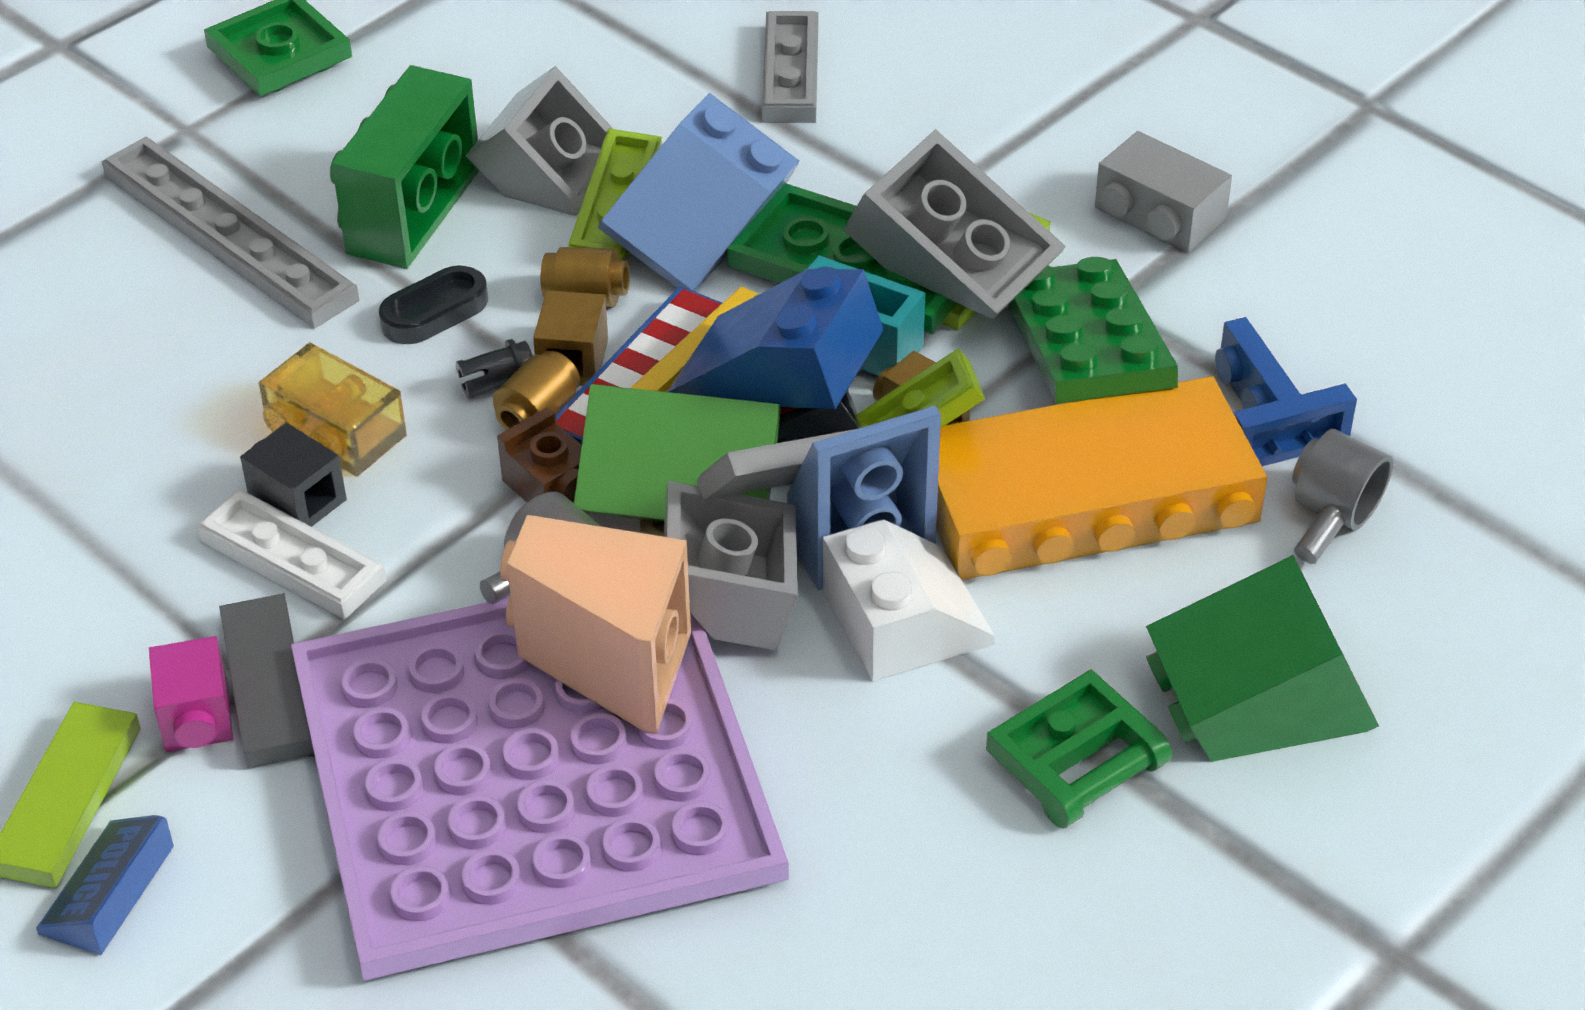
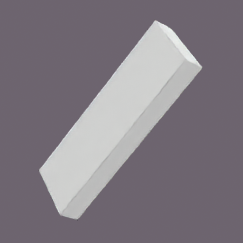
[196,489,387,620]

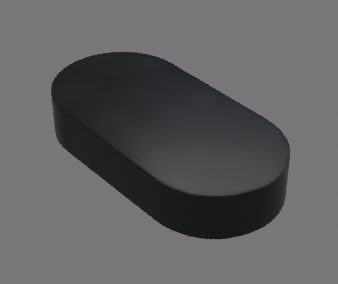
[379,265,488,344]

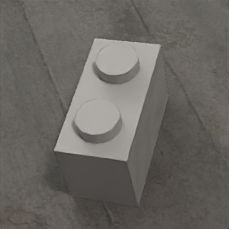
[1095,131,1232,253]

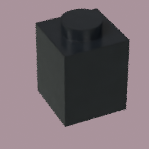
[240,422,347,527]

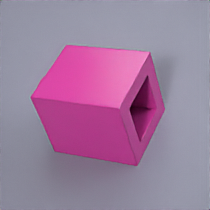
[148,636,234,752]

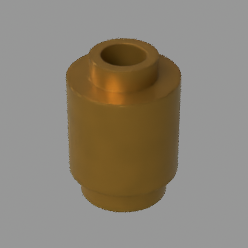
[540,247,630,307]
[493,351,580,430]

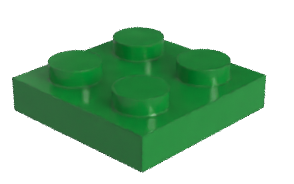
[204,0,352,97]

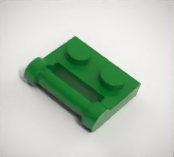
[986,669,1172,829]

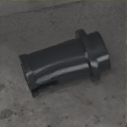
[455,338,533,399]

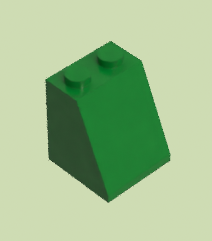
[1146,555,1379,762]

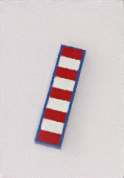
[555,286,722,445]

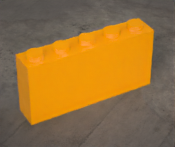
[936,376,1268,580]

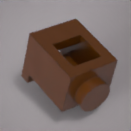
[497,407,582,503]

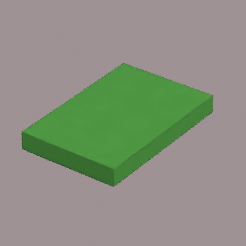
[574,384,781,522]

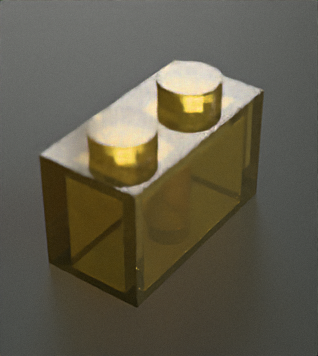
[258,342,407,477]

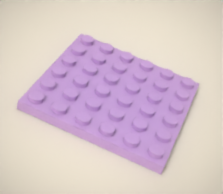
[291,598,789,981]

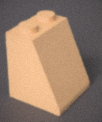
[500,515,691,734]

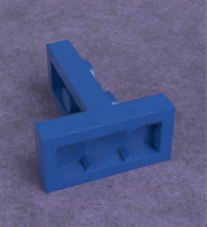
[1215,317,1357,467]

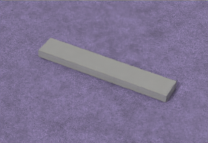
[101,136,360,329]

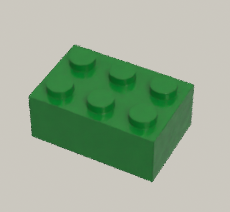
[330,65,480,269]

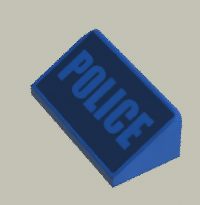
[36,815,174,955]

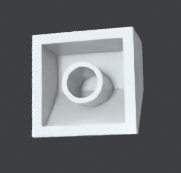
[823,519,995,682]

